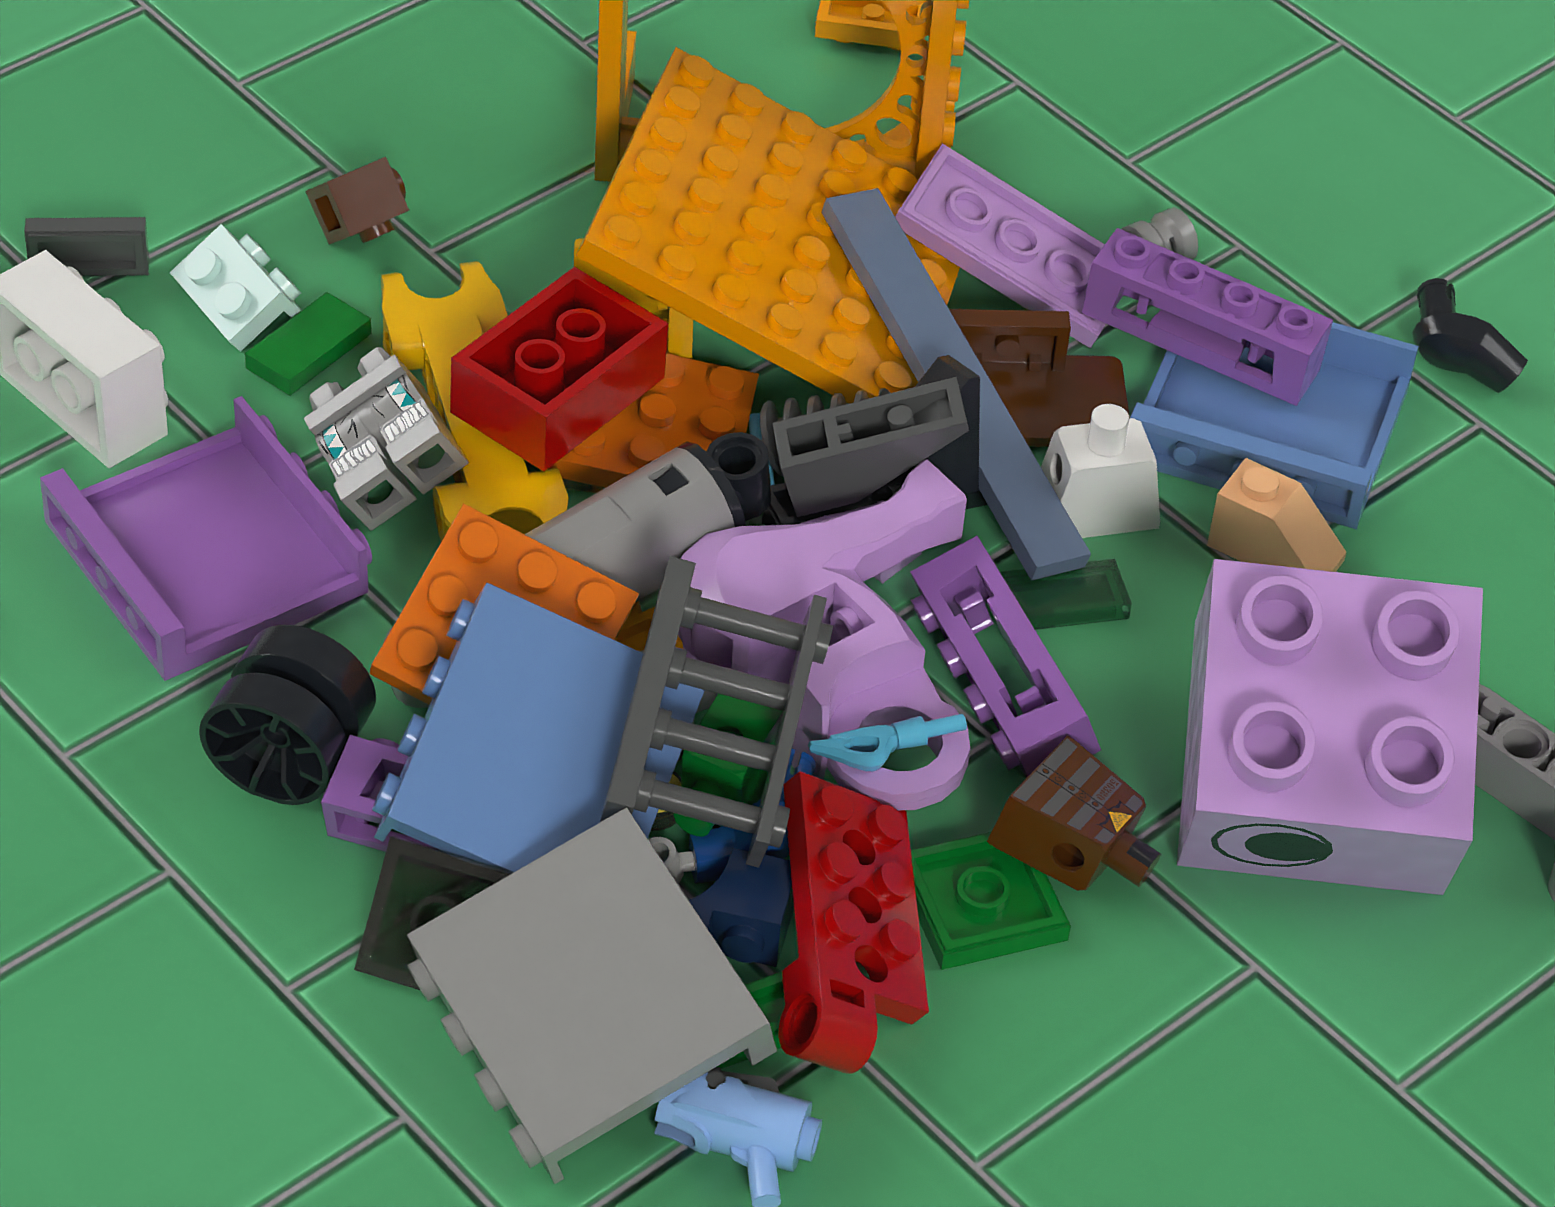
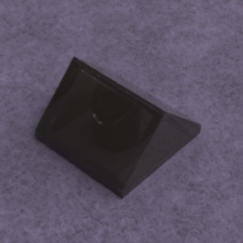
[354,836,514,991]

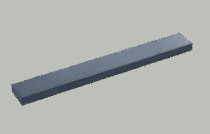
[821,188,1091,580]

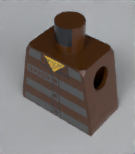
[987,735,1161,891]

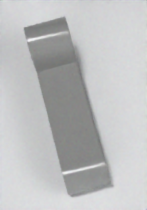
[1475,684,1555,901]

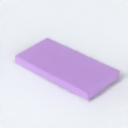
[895,143,1106,348]

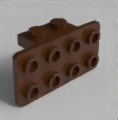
[949,309,1130,447]

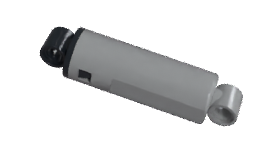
[384,432,771,708]

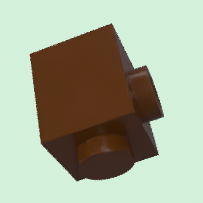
[305,156,409,245]

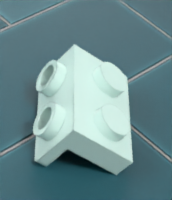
[170,224,302,352]

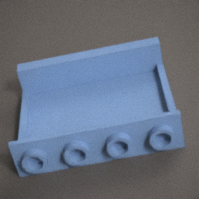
[1130,322,1419,529]
[372,582,705,878]

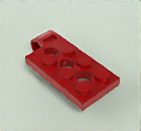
[779,771,929,1074]

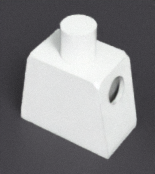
[1041,404,1160,538]

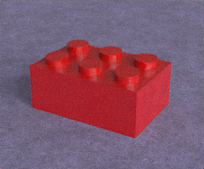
[450,267,669,472]

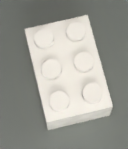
[0,250,168,469]

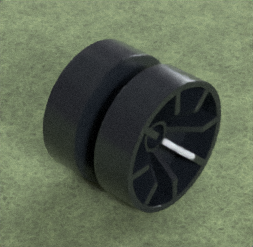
[199,625,376,805]

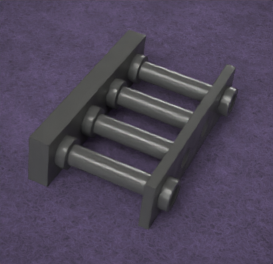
[600,556,833,868]

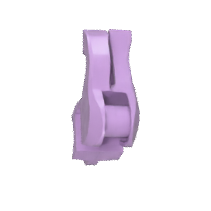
[678,459,970,811]

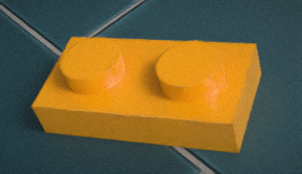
[815,0,925,50]

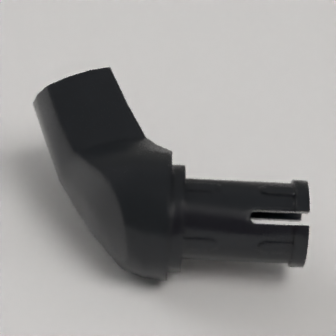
[1412,278,1528,393]

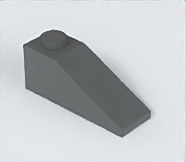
[772,377,969,517]

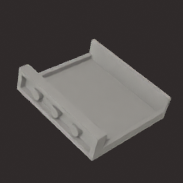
[407,807,777,1184]

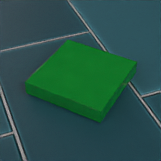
[911,832,1071,970]

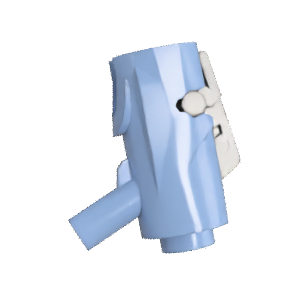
[654,1067,822,1207]

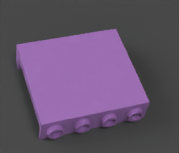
[40,396,372,681]

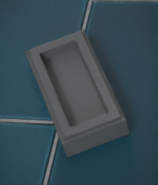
[24,217,150,276]

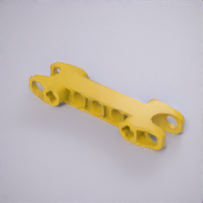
[381,261,569,542]

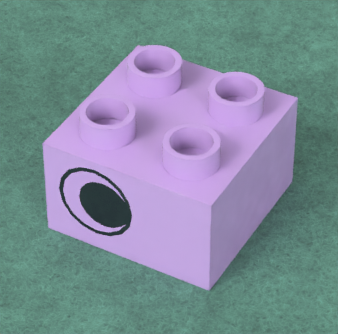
[1177,559,1483,895]

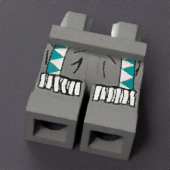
[304,347,469,531]

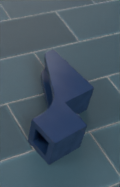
[689,848,794,967]

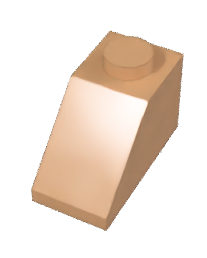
[1207,458,1346,572]

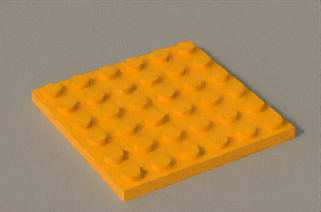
[576,47,960,404]

